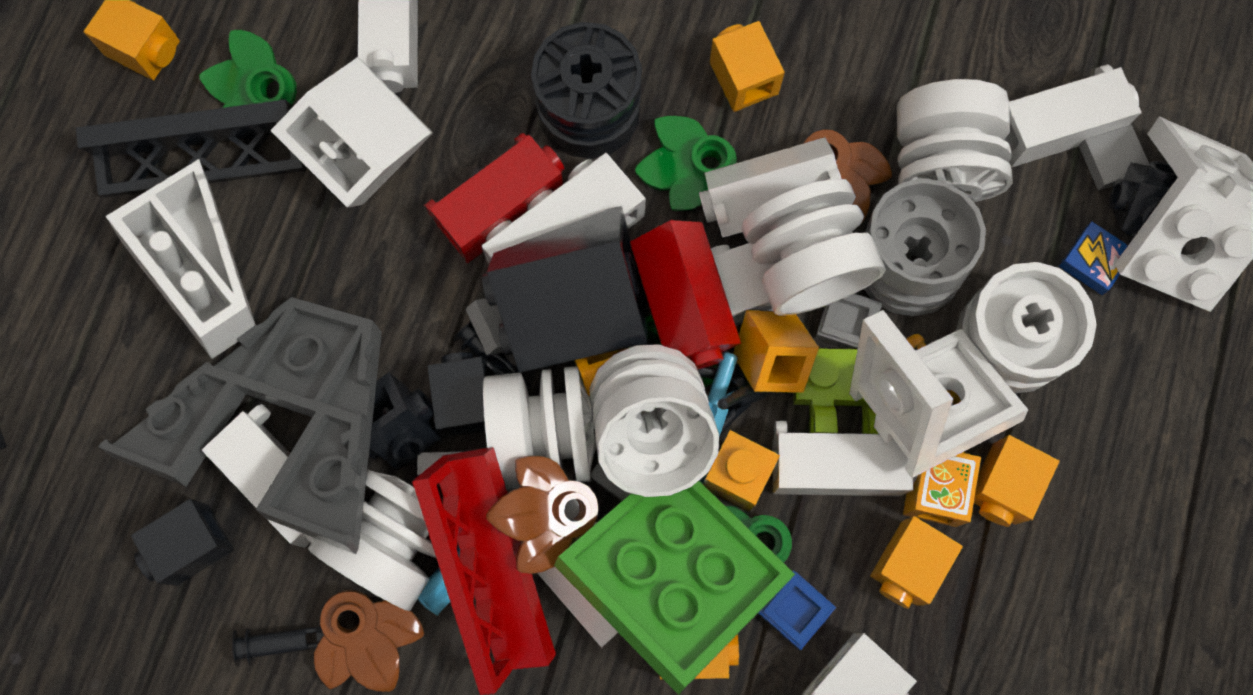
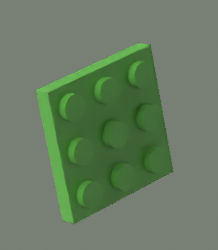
[554,481,795,695]

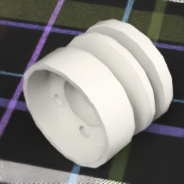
[897,79,1013,202]
[741,179,886,316]
[589,344,719,497]
[483,366,596,491]
[308,469,436,611]

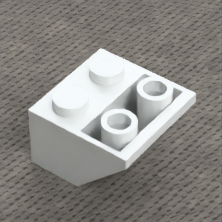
[271,57,433,208]

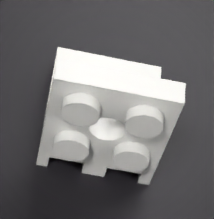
[1115,116,1253,312]
[849,310,1028,478]

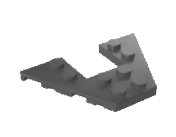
[98,297,382,554]

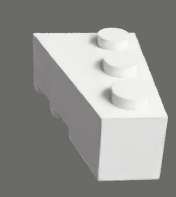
[106,159,256,359]

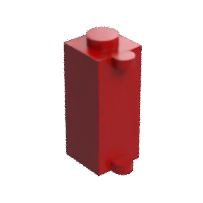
[424,133,565,264]
[630,220,741,369]

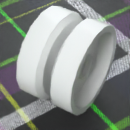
[956,262,1097,393]

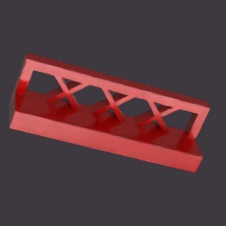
[412,447,556,695]

